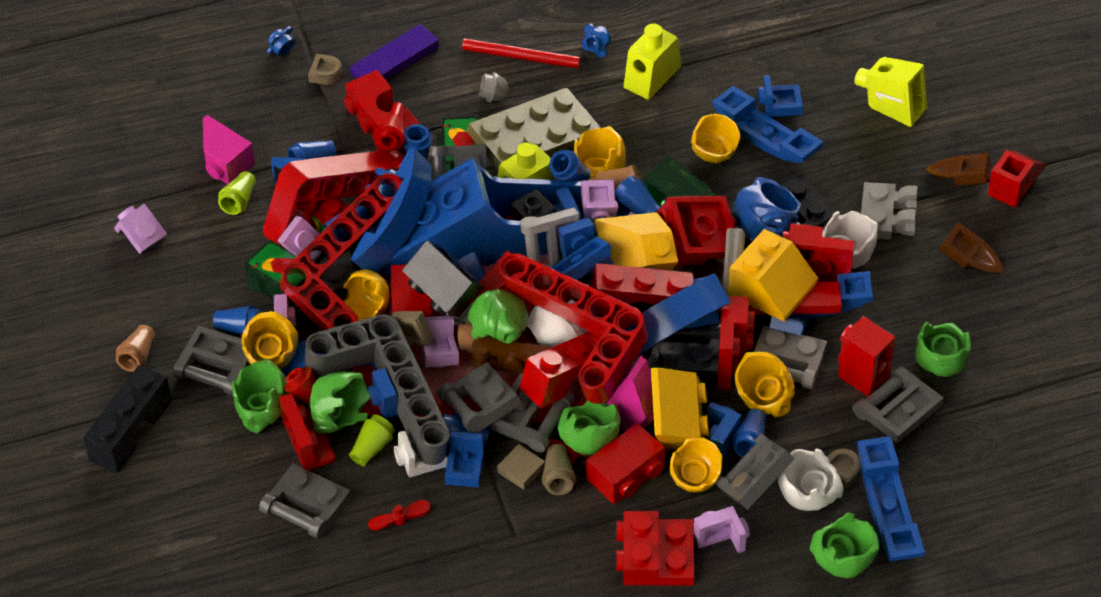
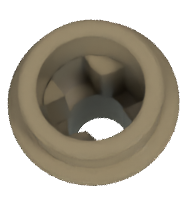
[542,444,576,495]

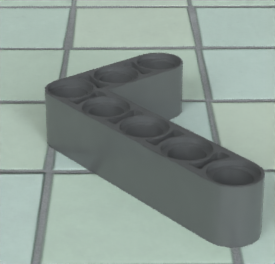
[305,314,450,465]

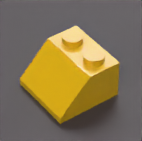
[728,229,818,322]
[651,368,709,450]

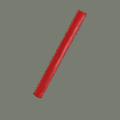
[462,38,581,69]

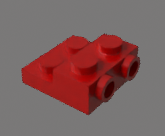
[657,196,735,266]
[782,223,855,282]
[717,296,755,390]
[616,511,694,586]

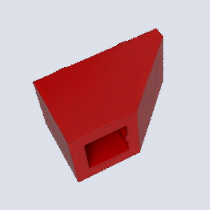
[987,150,1045,208]

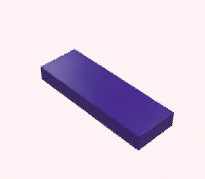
[350,24,439,80]

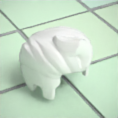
[822,211,878,269]
[527,299,589,347]
[777,449,844,511]

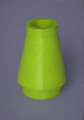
[218,171,256,215]
[349,415,395,466]

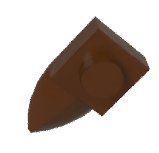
[925,153,992,186]
[938,222,1003,273]

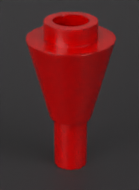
[374,102,405,150]
[285,367,317,406]

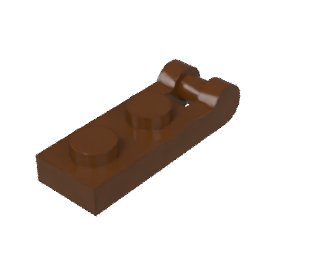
[472,338,552,374]

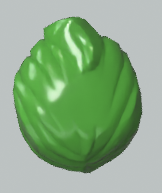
[467,289,528,344]
[915,322,971,377]
[232,358,289,433]
[310,371,370,434]
[556,400,621,456]
[810,512,879,578]

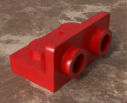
[279,393,335,471]

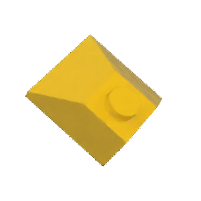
[594,212,678,271]

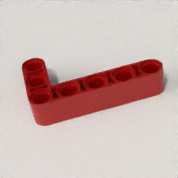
[263,149,405,255]
[280,173,402,331]
[500,253,648,404]

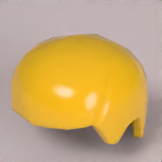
[690,113,740,164]
[343,269,390,320]
[670,438,722,493]

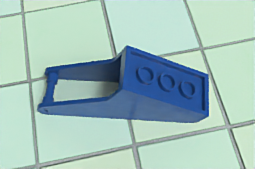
[367,158,597,278]

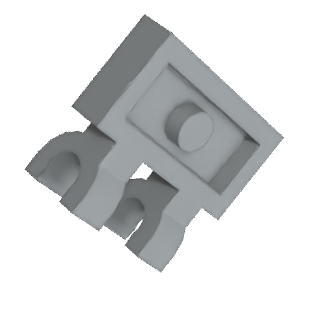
[861,182,918,240]

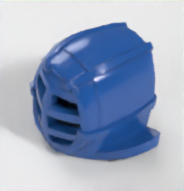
[730,177,802,242]

